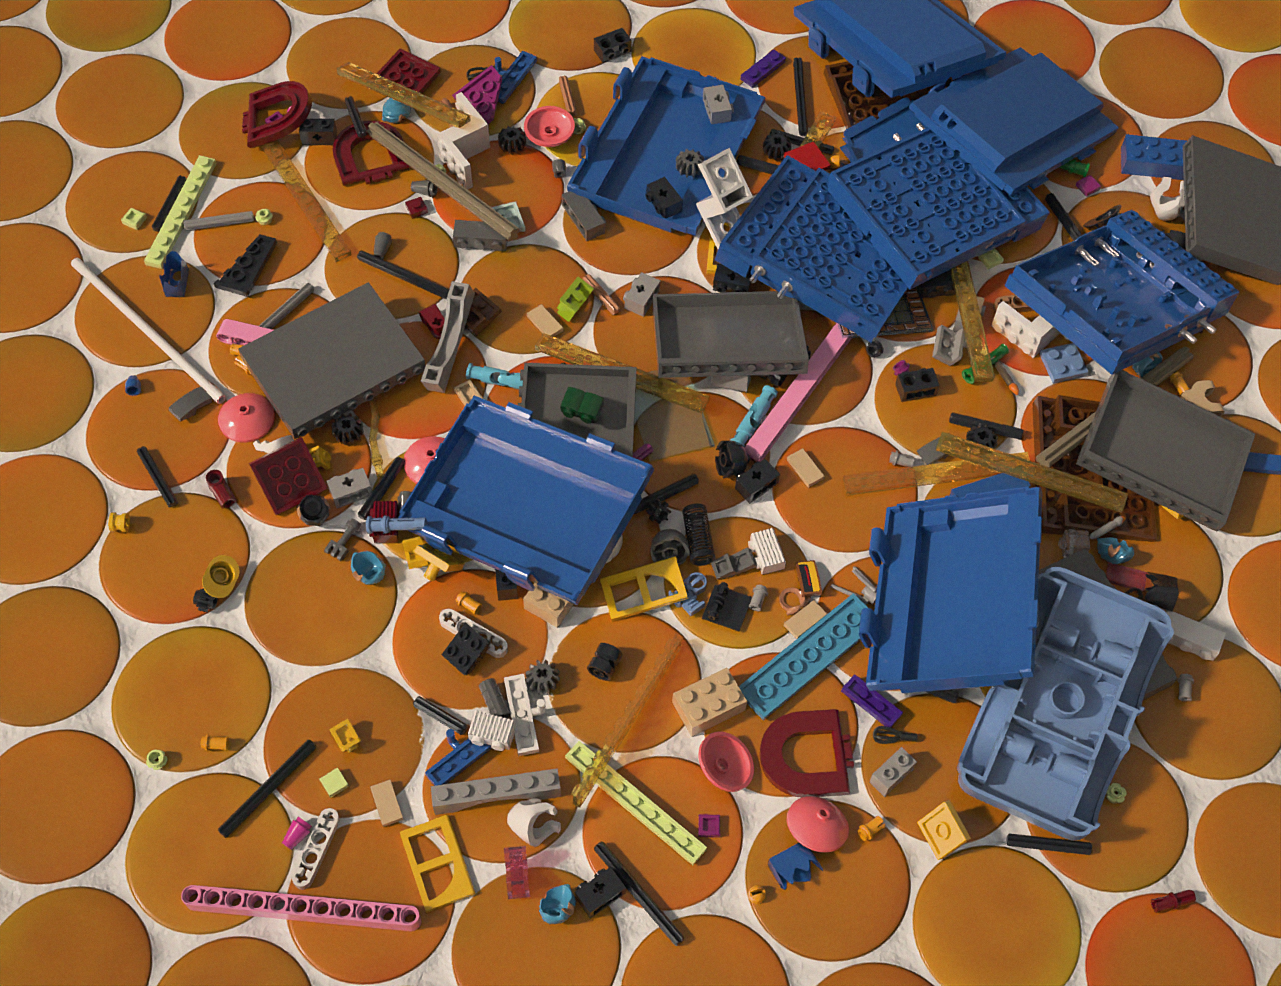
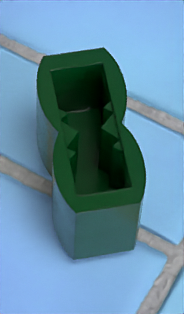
[560,387,604,424]

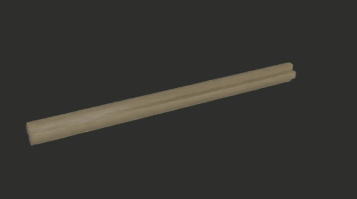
[367,122,520,241]
[1036,346,1193,469]

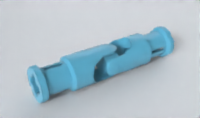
[466,363,523,389]
[730,385,778,446]

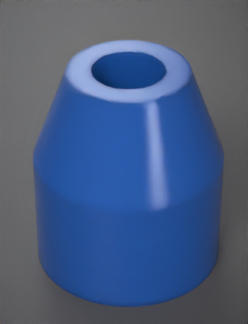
[125,375,141,396]

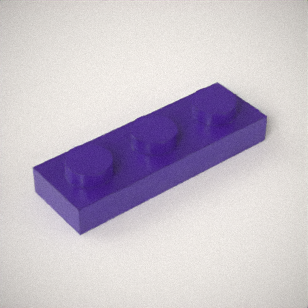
[740,49,786,88]
[841,674,903,727]

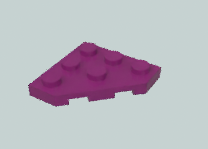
[452,65,502,124]

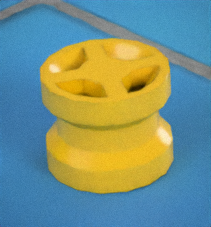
[108,512,130,532]

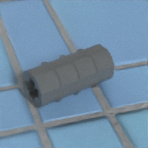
[479,678,511,719]

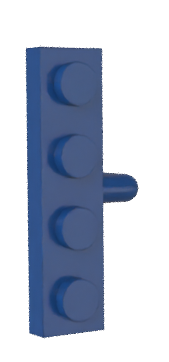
[495,51,537,104]
[424,729,492,786]

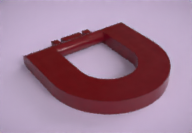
[242,81,312,148]
[332,121,412,186]
[759,709,854,798]

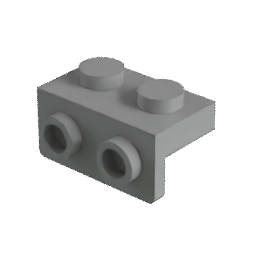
[932,325,966,366]

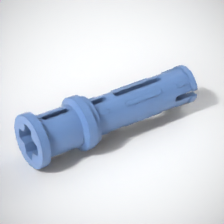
[366,516,427,534]

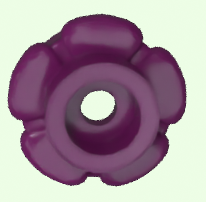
[893,360,910,376]

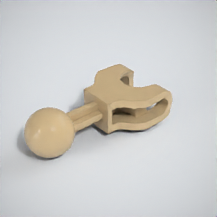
[1180,380,1225,417]

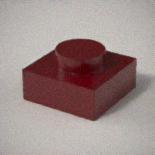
[405,197,428,219]

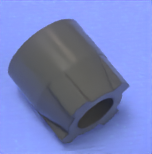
[552,159,566,178]

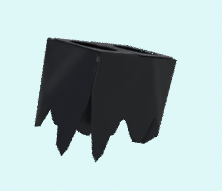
[1142,572,1179,612]

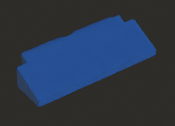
[840,97,928,163]

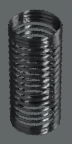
[682,503,715,566]

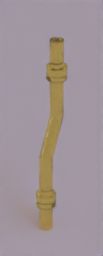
[367,396,384,478]

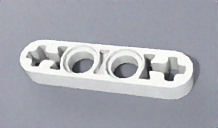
[439,609,508,658]
[292,808,340,890]

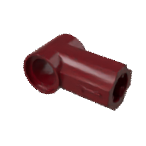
[206,470,237,509]

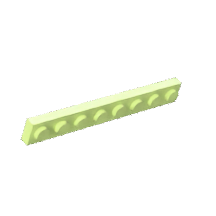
[144,155,217,269]
[565,741,707,865]

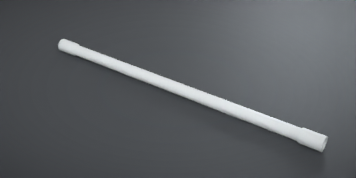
[71,258,226,404]

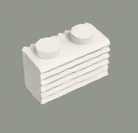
[748,528,786,575]
[468,711,516,751]

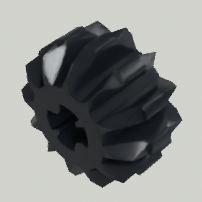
[498,125,526,154]
[763,132,792,161]
[331,413,364,445]
[965,424,998,456]

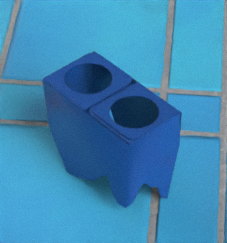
[159,251,189,297]
[768,843,823,890]

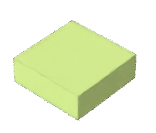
[121,208,147,230]
[978,248,1004,269]
[319,768,349,798]

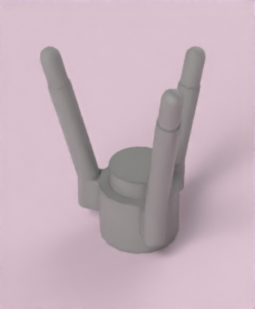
[831,566,877,604]

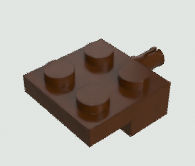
[464,288,502,337]

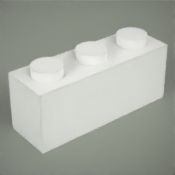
[1166,610,1226,661]

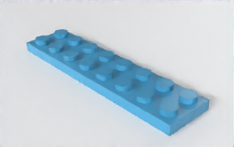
[739,593,868,721]

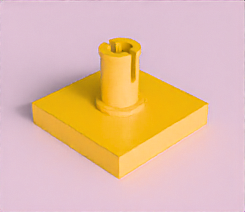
[414,544,465,581]
[917,800,971,860]

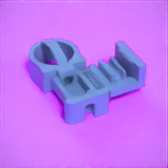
[668,572,707,616]

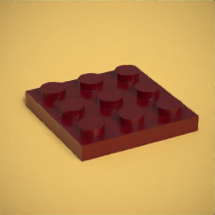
[371,49,441,104]
[248,437,328,515]

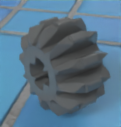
[676,148,704,178]
[526,660,560,695]

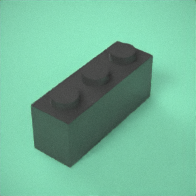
[562,191,606,241]
[453,220,508,251]

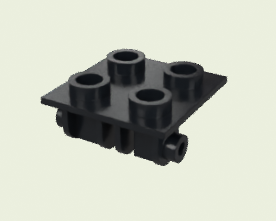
[702,582,752,632]
[441,622,491,675]

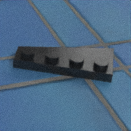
[214,234,277,297]

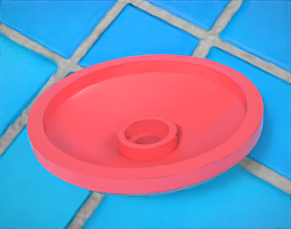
[524,106,575,147]
[218,393,275,443]
[404,436,445,484]
[698,732,754,792]
[787,796,849,852]

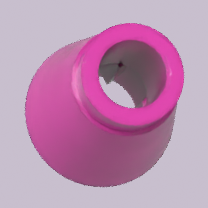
[282,816,312,850]

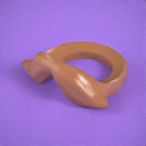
[779,588,811,615]

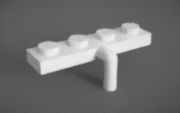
[504,674,546,756]

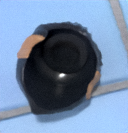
[297,494,330,526]

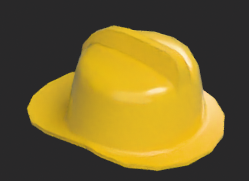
[202,555,240,598]

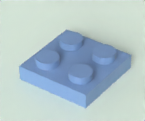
[1039,343,1088,383]

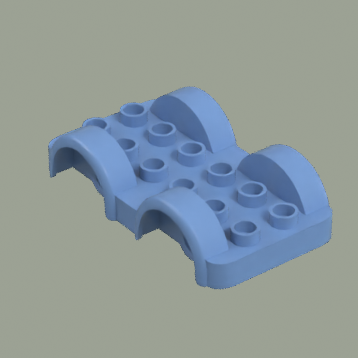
[957,567,1174,840]

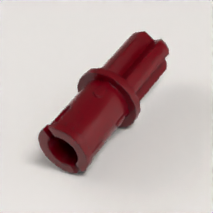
[1151,890,1196,913]

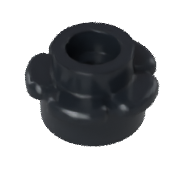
[866,340,884,358]

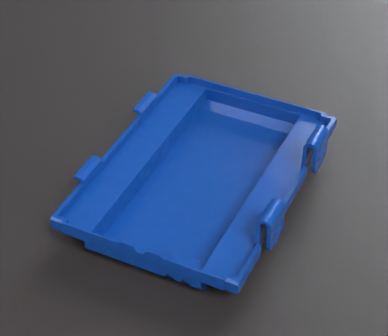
[794,0,1006,98]
[909,47,1119,196]
[567,56,765,236]
[398,395,654,605]
[859,486,1042,693]

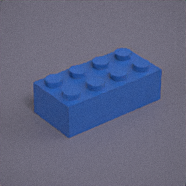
[1121,134,1187,180]

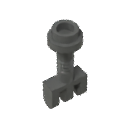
[324,518,361,561]

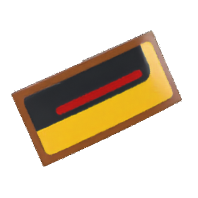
[795,560,822,597]

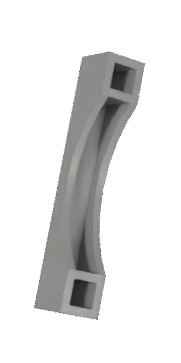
[421,281,475,393]
[431,768,561,815]

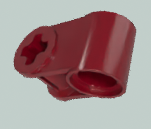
[418,304,445,339]

